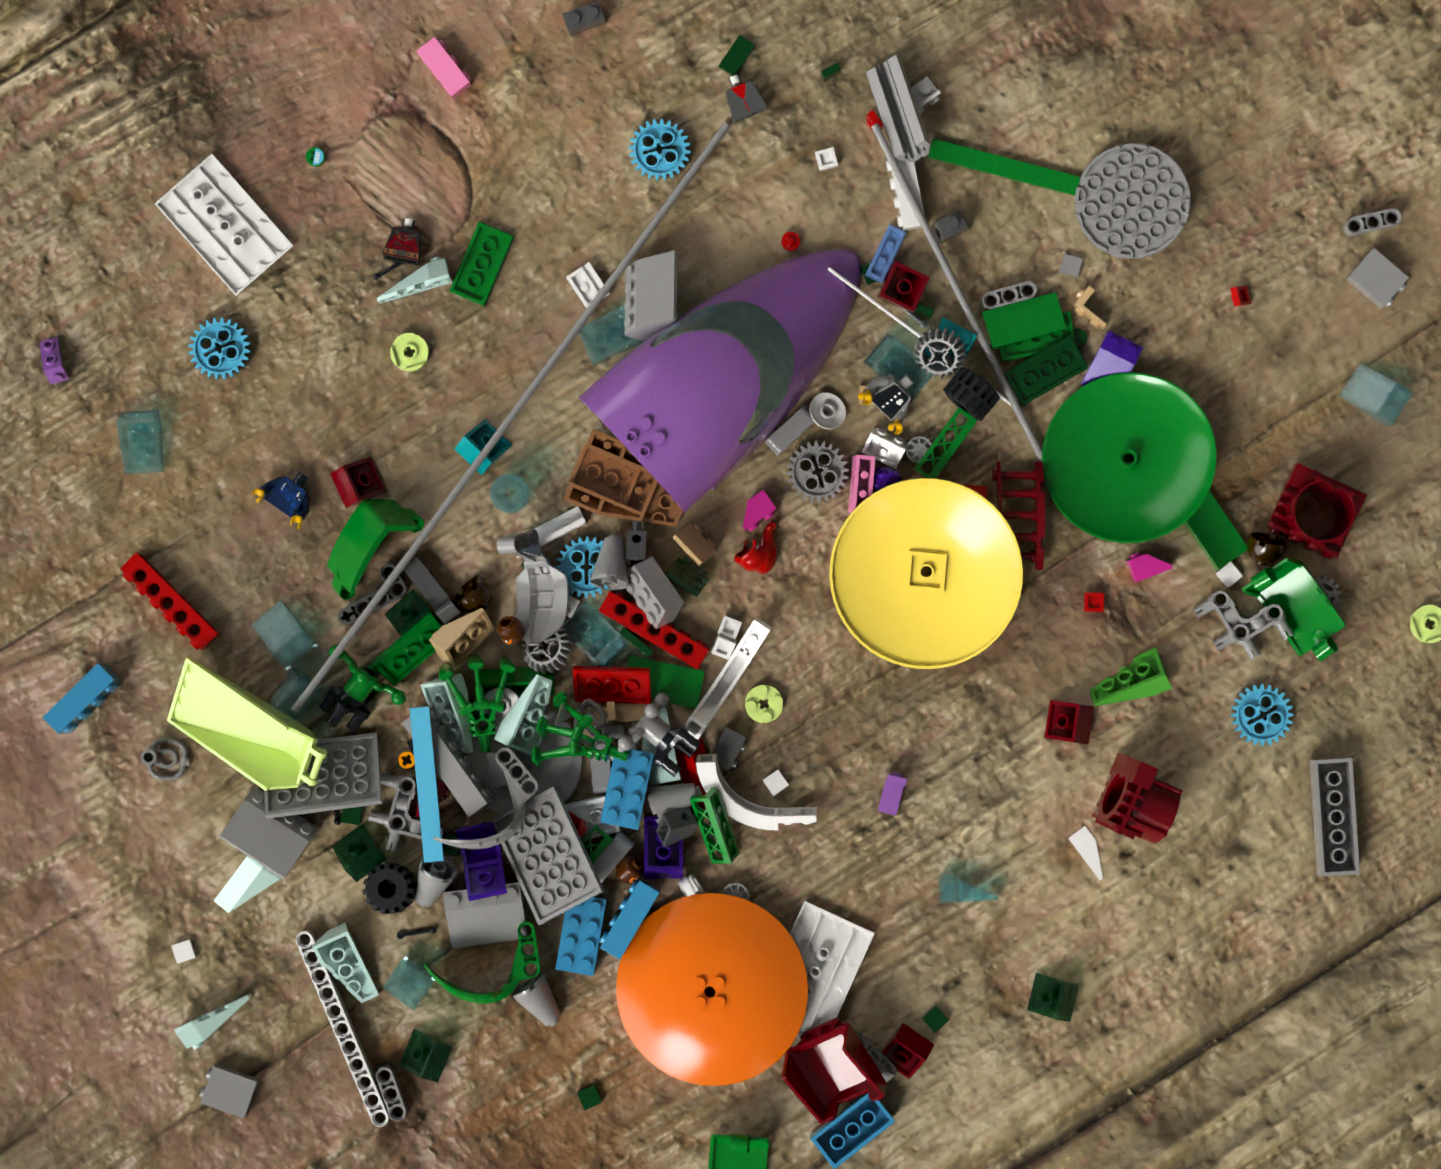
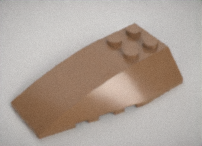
[564,429,683,527]

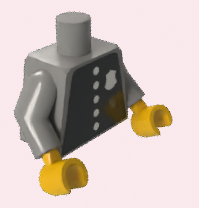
[858,374,914,434]

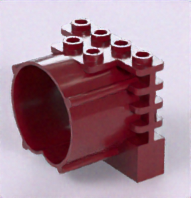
[1266,463,1367,560]
[1091,753,1183,844]

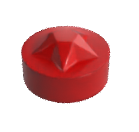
[781,232,800,252]

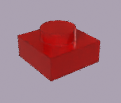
[865,110,884,130]
[1230,285,1251,307]
[1083,592,1104,612]

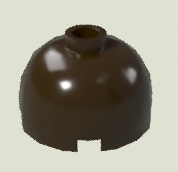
[1246,532,1286,566]
[453,575,491,613]

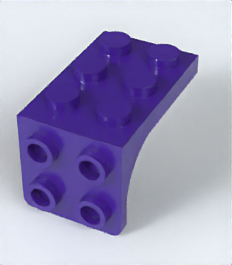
[456,822,507,901]

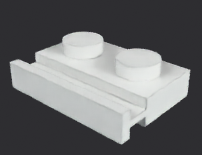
[566,262,610,308]

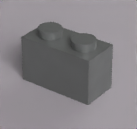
[562,1,606,36]
[712,727,748,772]

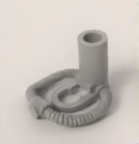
[573,698,624,739]
[141,737,190,781]

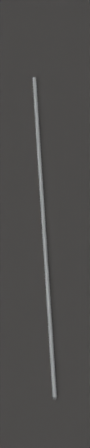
[291,122,730,713]

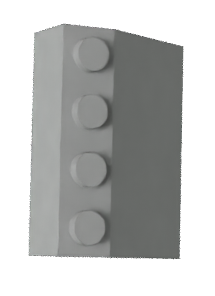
[624,250,678,342]
[219,786,319,879]
[443,881,528,948]

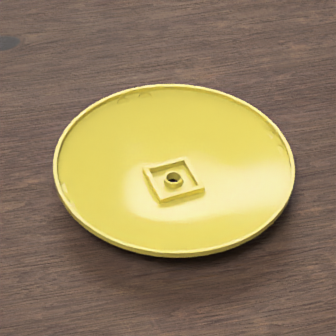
[829,478,1023,669]

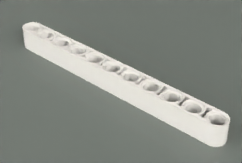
[296,930,390,1127]

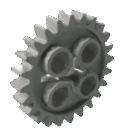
[786,441,849,503]

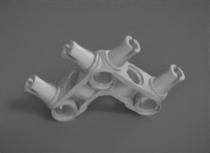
[1193,590,1295,660]
[368,772,445,852]

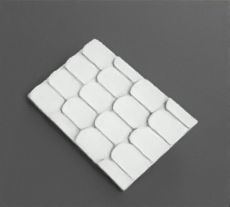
[154,153,293,296]
[790,901,875,1038]

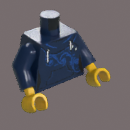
[251,472,310,529]

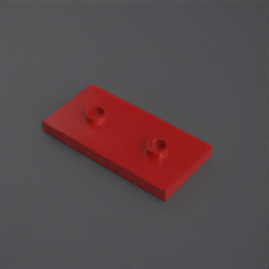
[573,666,652,704]

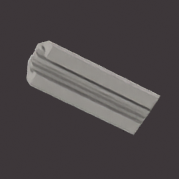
[866,53,930,162]

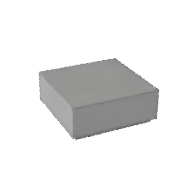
[1059,254,1083,278]

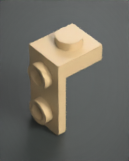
[1073,286,1107,329]
[603,701,646,724]

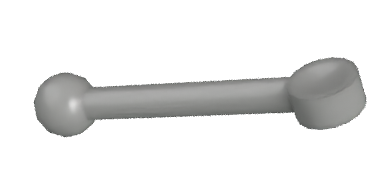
[895,306,927,328]

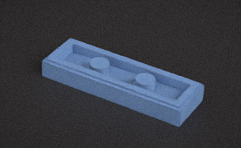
[865,224,907,284]

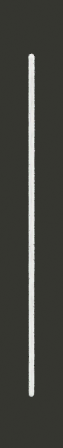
[828,267,1011,406]

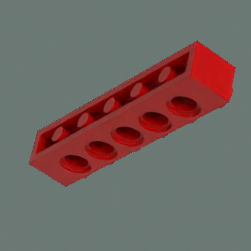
[120,552,220,650]
[598,590,709,670]

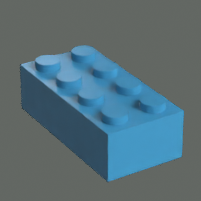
[42,663,122,734]
[600,749,654,830]
[599,878,660,959]
[555,896,607,976]
[810,1092,895,1169]

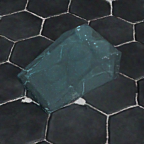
[579,305,648,364]
[863,333,933,401]
[1339,364,1413,427]
[116,410,163,474]
[252,601,318,669]
[561,601,630,667]

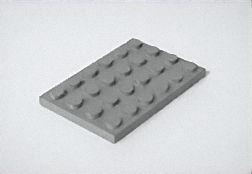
[264,732,382,819]
[491,786,605,925]

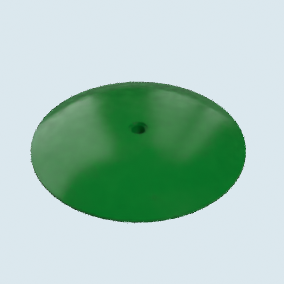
[1042,373,1217,543]

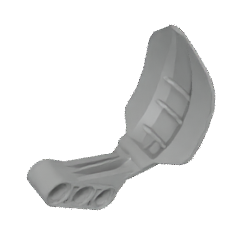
[497,529,569,646]
[433,748,538,850]

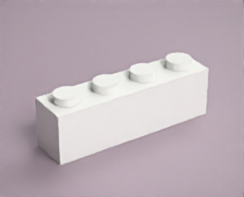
[885,159,925,231]

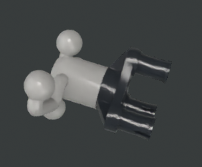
[618,693,702,777]

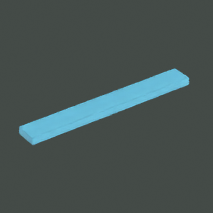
[410,706,444,863]

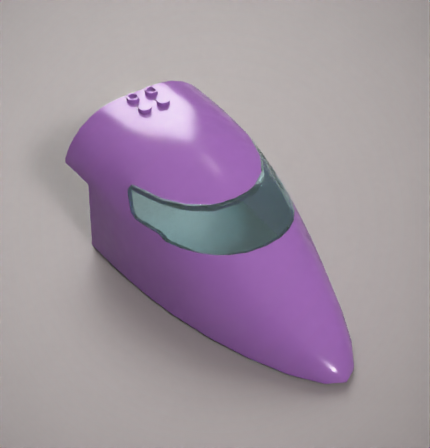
[579,249,862,512]

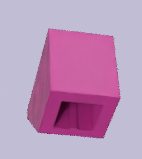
[743,490,777,532]

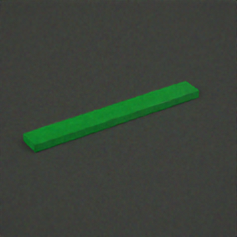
[928,139,1080,196]

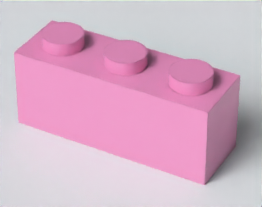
[417,37,471,99]
[848,455,875,514]

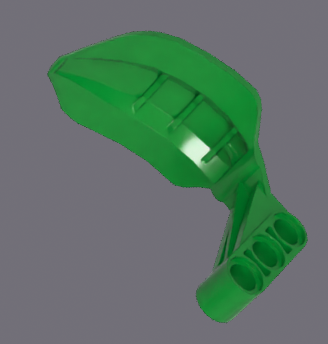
[424,922,541,1004]

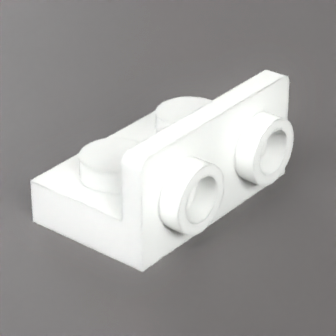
[911,77,941,115]
[862,427,908,469]

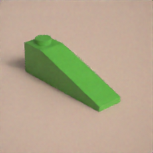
[1089,647,1172,706]

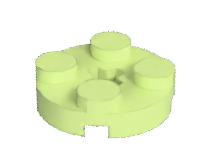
[390,333,429,372]
[1410,605,1441,643]
[745,685,783,723]

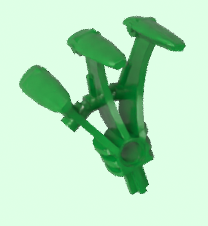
[438,654,516,753]
[531,692,630,769]

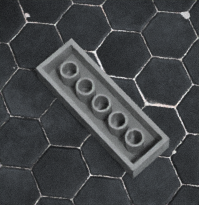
[402,709,496,817]
[1309,757,1360,876]

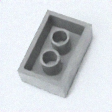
[626,557,684,629]

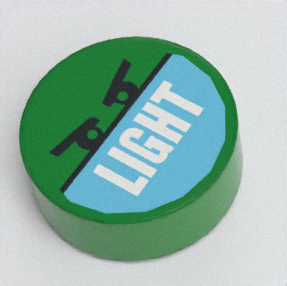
[306,147,325,167]

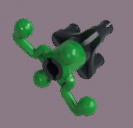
[319,645,406,733]

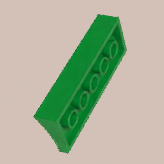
[1184,491,1247,570]

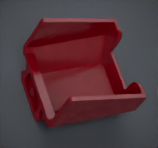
[781,1018,887,1124]

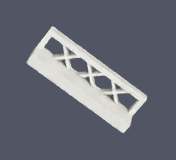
[517,506,587,559]

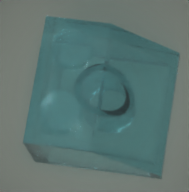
[383,956,435,1010]

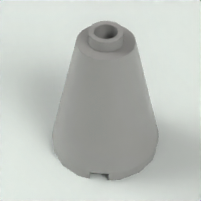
[590,534,629,590]
[647,783,702,824]
[415,856,457,907]
[511,972,561,1026]

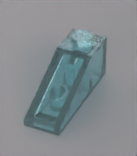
[938,874,998,903]

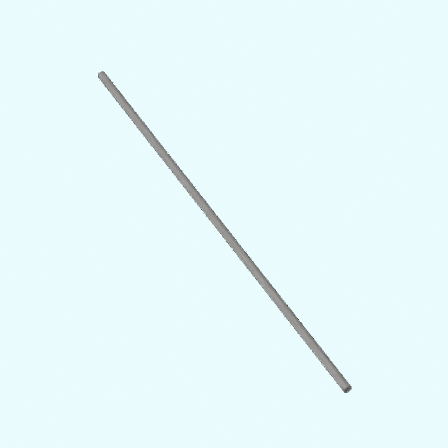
[871,123,1042,462]

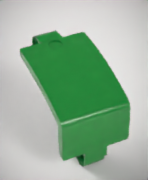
[327,499,424,600]
[1242,557,1346,661]
[708,1134,769,1169]

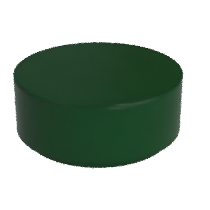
[1069,328,1087,348]

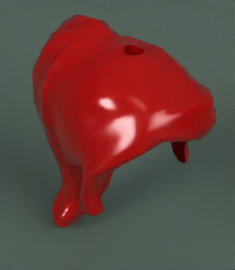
[734,520,777,574]

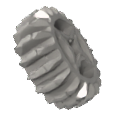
[914,327,966,379]
[522,627,573,674]

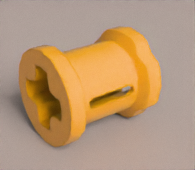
[398,751,415,769]

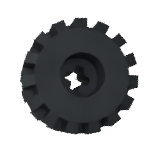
[943,367,1000,421]
[363,863,417,914]

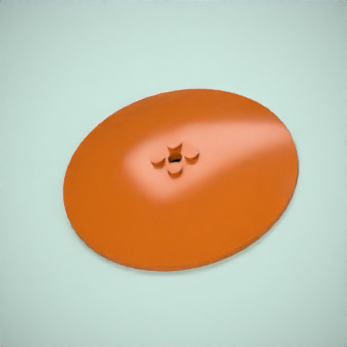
[616,893,808,1086]

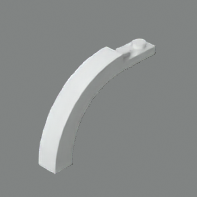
[684,617,772,739]
[696,754,818,830]

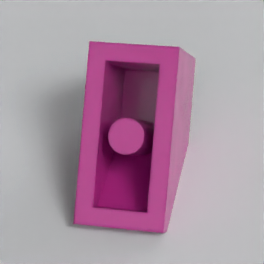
[1126,552,1173,583]

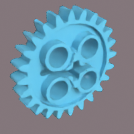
[629,119,690,182]
[188,317,251,380]
[556,536,609,599]
[1230,684,1294,746]

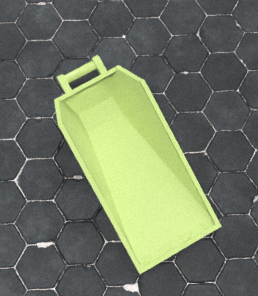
[167,657,328,791]

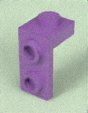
[39,337,69,384]
[878,771,907,815]

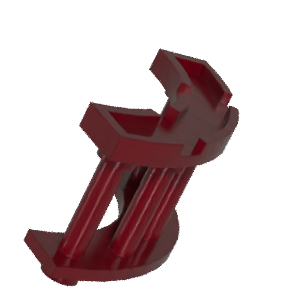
[992,462,1045,570]

